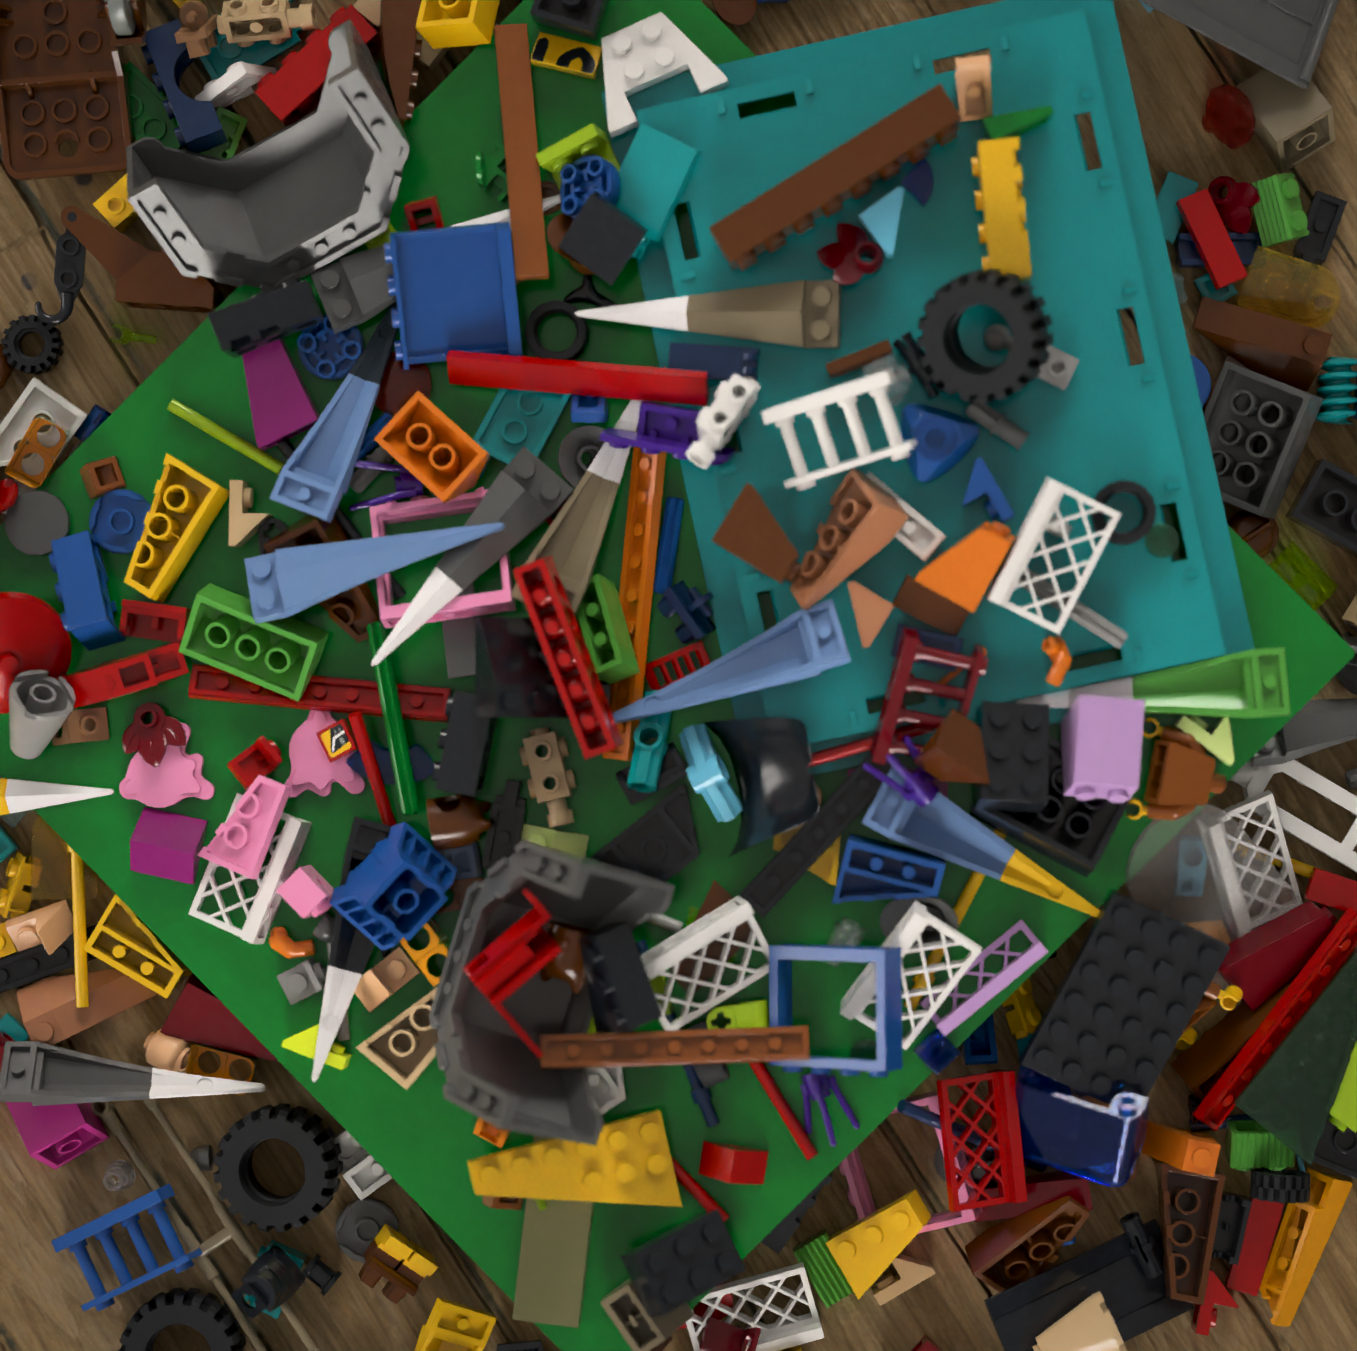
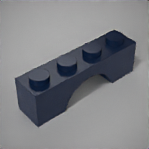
[141,19,228,154]

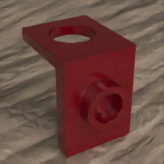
[699,1317,761,1351]

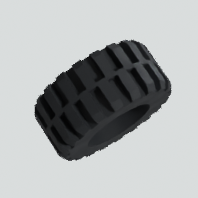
[917,269,1053,403]
[213,1103,343,1233]
[119,1287,246,1351]

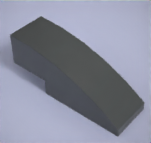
[442,582,478,679]

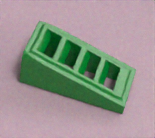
[981,106,1054,140]

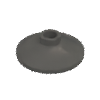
[558,425,605,488]

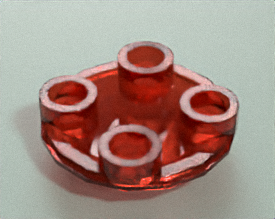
[1202,84,1256,149]
[375,352,432,416]

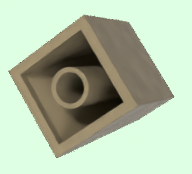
[1234,69,1336,174]

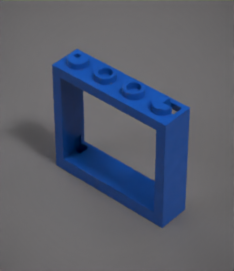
[769,943,902,1077]

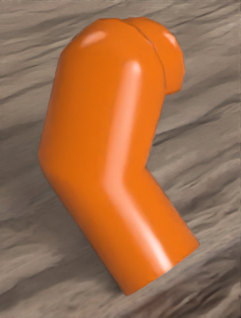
[1042,636,1072,687]
[268,926,316,959]

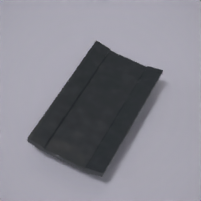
[984,1219,1194,1351]

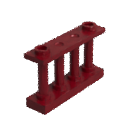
[870,627,988,765]

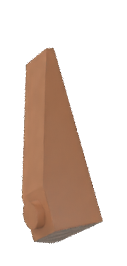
[789,467,909,610]
[16,968,158,1045]

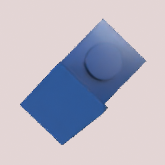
[571,395,608,423]
[962,457,1015,524]
[962,1013,998,1065]

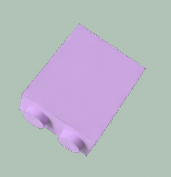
[1060,695,1145,803]

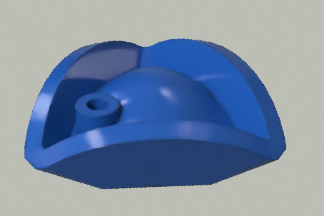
[901,403,979,482]

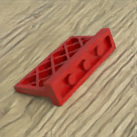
[936,1069,1028,1212]

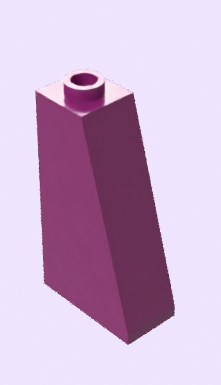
[242,338,320,451]

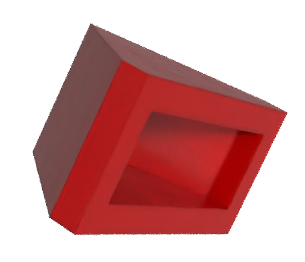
[698,1140,769,1185]

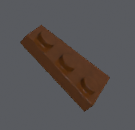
[669,880,762,995]

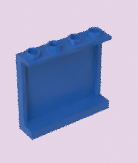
[384,222,522,370]

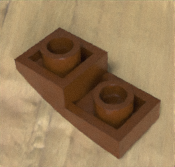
[892,574,969,637]

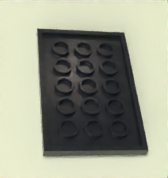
[1019,889,1230,1117]

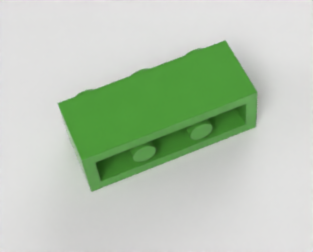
[577,574,640,684]

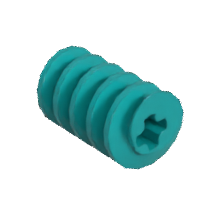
[1315,357,1357,425]

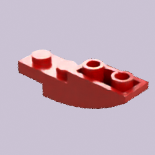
[55,640,189,708]

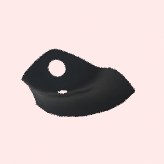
[703,717,820,858]

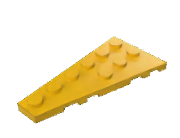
[467,1109,682,1207]

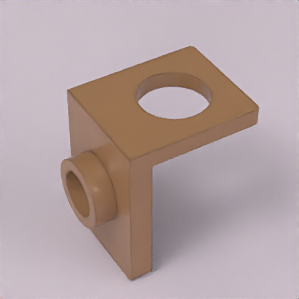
[52,707,109,746]

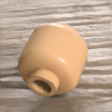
[144,1028,192,1072]

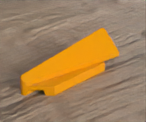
[1259,1168,1352,1327]

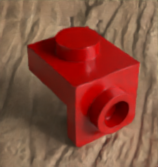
[227,735,283,791]

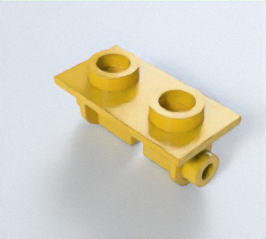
[0,850,43,918]
[1002,979,1042,1040]

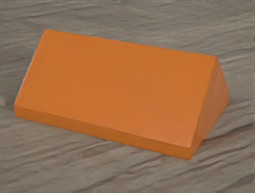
[374,391,489,504]

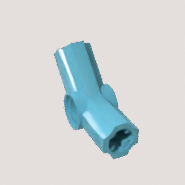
[679,723,743,822]

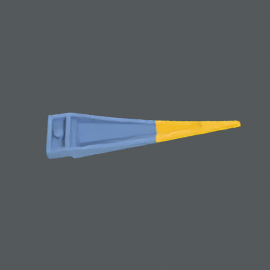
[861,765,1100,917]

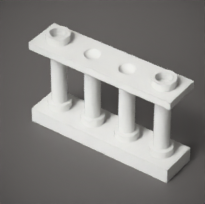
[760,368,917,491]

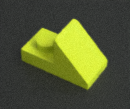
[281,1024,352,1070]

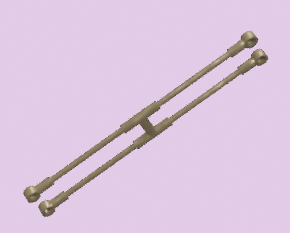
[91,1099,321,1351]

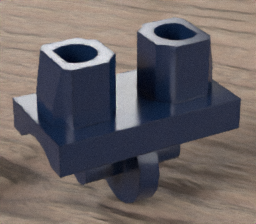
[657,580,716,644]

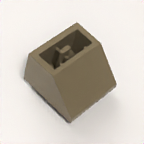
[601,1278,695,1351]

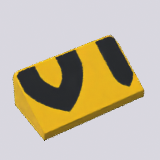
[530,32,602,80]

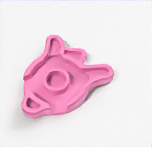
[284,710,366,797]
[119,722,215,808]

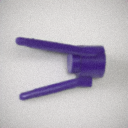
[349,460,423,511]
[862,736,939,807]
[800,1073,860,1147]

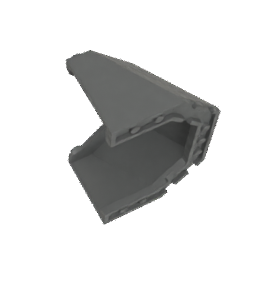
[126,19,410,292]
[429,840,675,1145]

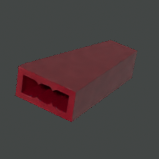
[1218,900,1337,1011]
[160,972,277,1062]
[974,1167,1093,1222]

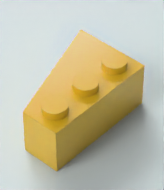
[83,894,188,999]
[826,1189,932,1300]

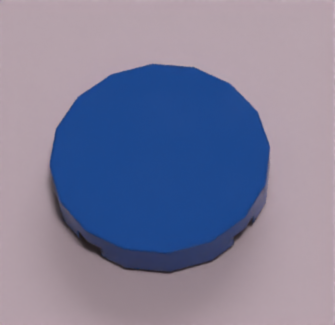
[89,489,151,554]

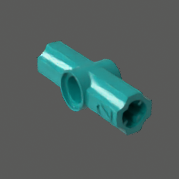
[627,690,672,793]

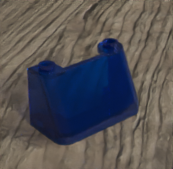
[1016,1065,1149,1188]

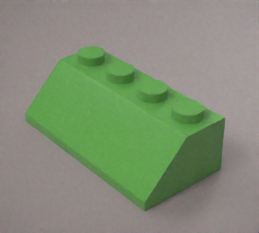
[178,583,329,701]

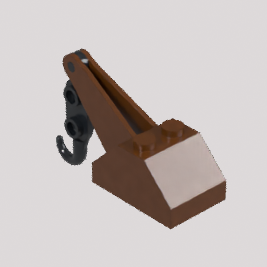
[35,206,223,325]

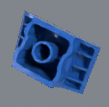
[329,822,457,950]

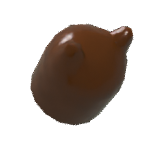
[426,794,491,851]
[540,921,593,994]

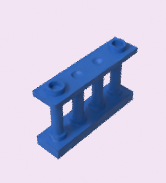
[51,1183,203,1312]

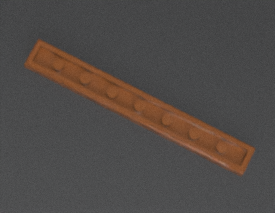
[494,23,549,281]
[540,1026,810,1070]

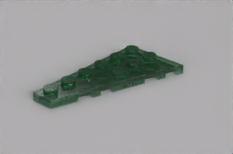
[1233,951,1357,1165]

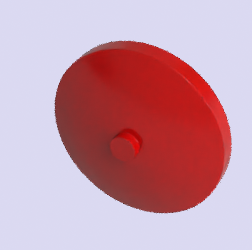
[0,592,72,714]

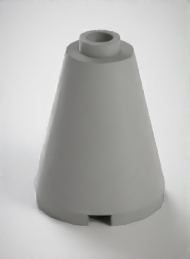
[9,670,76,759]

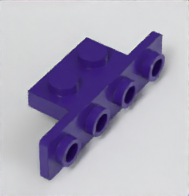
[600,401,735,465]

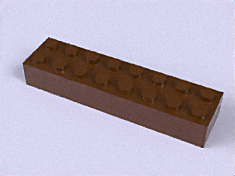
[709,83,962,271]

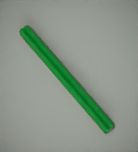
[367,621,419,816]

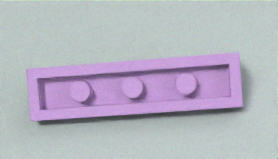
[919,919,1048,1036]

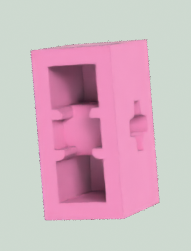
[276,864,334,919]

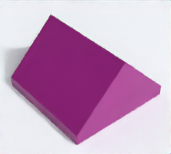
[130,807,208,885]

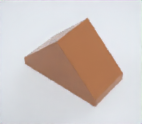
[847,581,894,649]

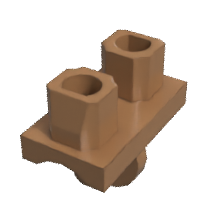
[174,0,219,58]

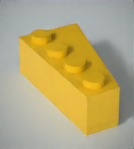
[970,137,1032,282]
[124,453,229,603]

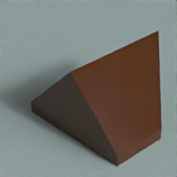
[913,708,990,784]

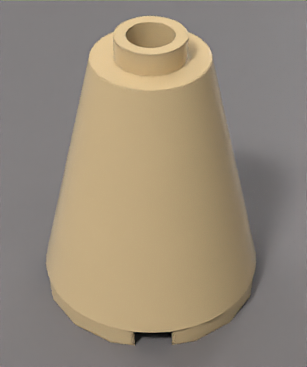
[1032,1291,1127,1351]

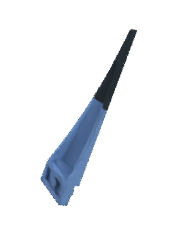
[270,301,398,523]

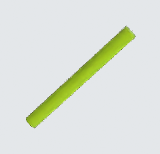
[167,399,285,475]

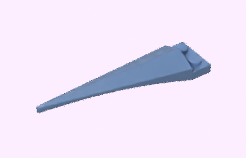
[244,522,505,624]
[612,599,851,724]

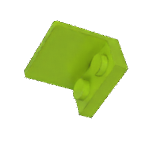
[535,123,621,191]

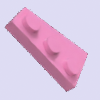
[197,775,292,880]

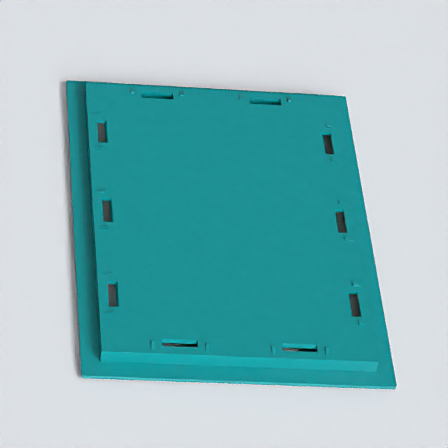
[601,0,1255,775]

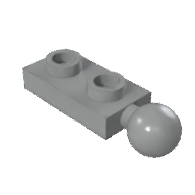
[983,324,1080,391]

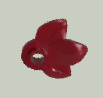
[1208,176,1261,234]
[816,223,884,285]
[122,702,186,767]

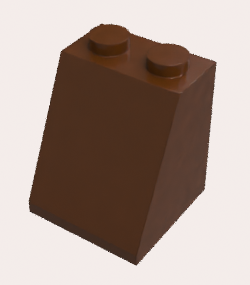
[712,483,802,585]

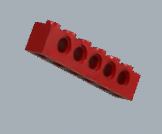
[512,555,624,759]

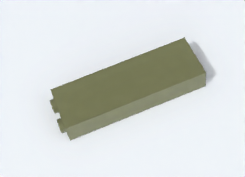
[512,1135,595,1328]

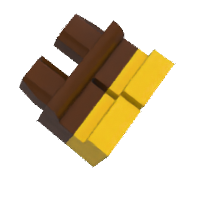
[358,1223,438,1304]

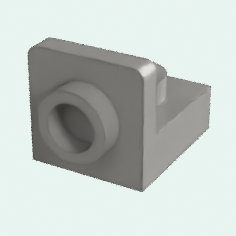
[276,958,327,1005]

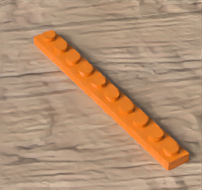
[603,431,667,761]

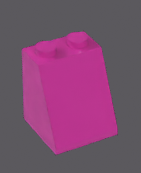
[6,1102,110,1170]

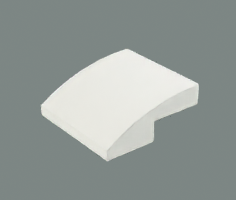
[331,1129,392,1200]

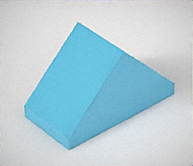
[859,187,904,259]

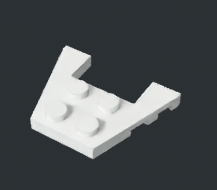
[601,12,729,138]

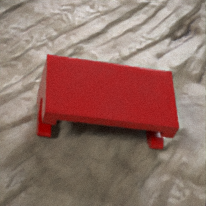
[119,599,192,643]

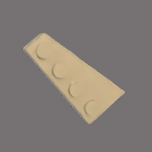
[356,988,439,1090]

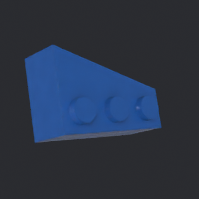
[49,530,126,651]
[832,833,946,904]

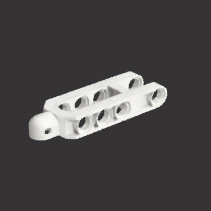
[1230,760,1357,873]

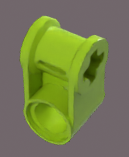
[706,1000,769,1029]

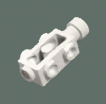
[685,373,761,469]

